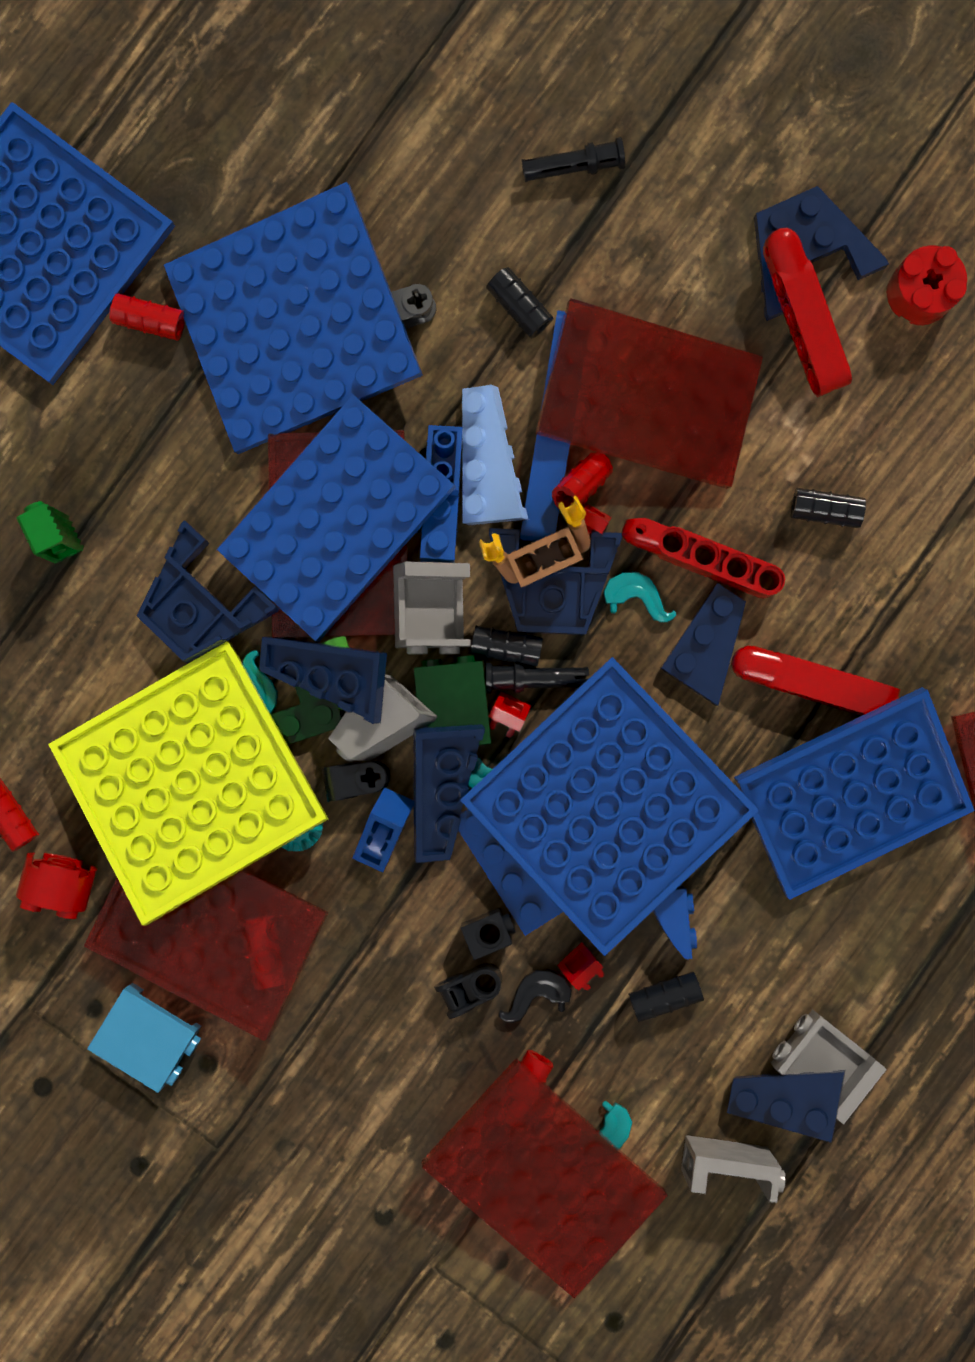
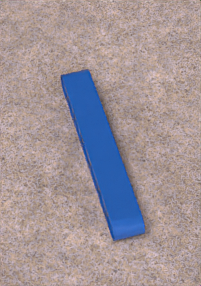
[520,310,591,542]

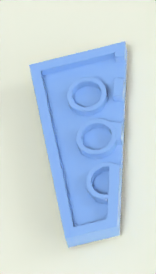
[462,385,529,525]

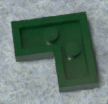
[271,687,342,745]

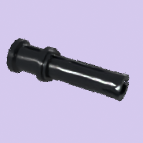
[521,137,626,182]
[485,663,589,693]

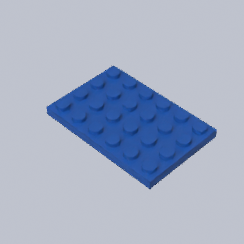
[217,395,456,642]
[734,687,975,900]

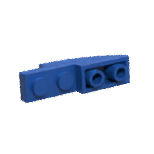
[420,425,463,563]
[653,885,697,959]

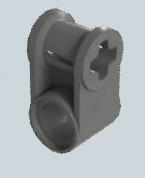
[391,284,437,329]

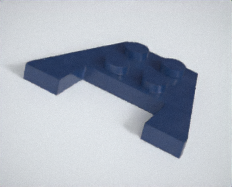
[754,186,889,321]
[137,520,280,663]
[489,528,622,635]

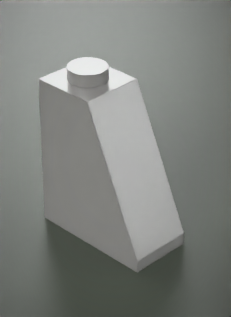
[328,674,437,762]

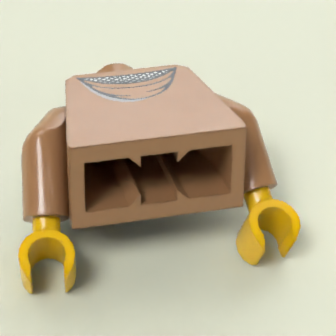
[479,496,591,587]

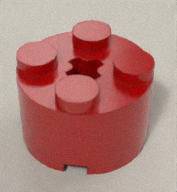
[887,245,967,325]
[16,852,97,919]

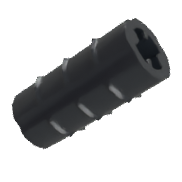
[486,267,553,339]
[790,488,866,528]
[470,625,543,667]
[628,972,704,1023]

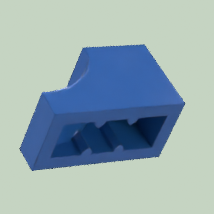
[352,787,414,872]

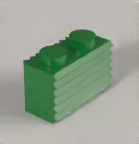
[16,501,84,563]

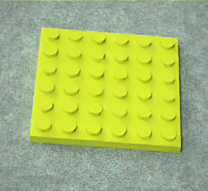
[48,641,328,926]

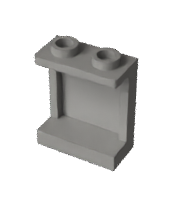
[393,562,471,655]
[771,1009,887,1124]
[681,1135,785,1203]

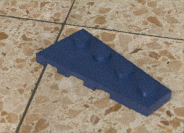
[259,636,387,724]
[413,724,485,863]

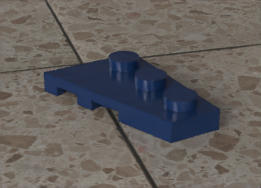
[660,583,746,706]
[727,1070,846,1142]

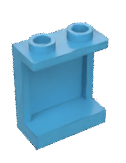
[87,983,202,1093]

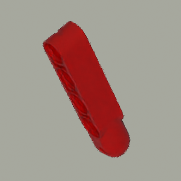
[763,227,852,397]
[622,518,786,599]
[731,645,901,716]

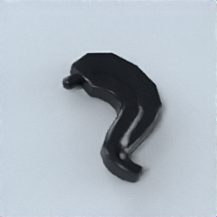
[499,970,572,1023]

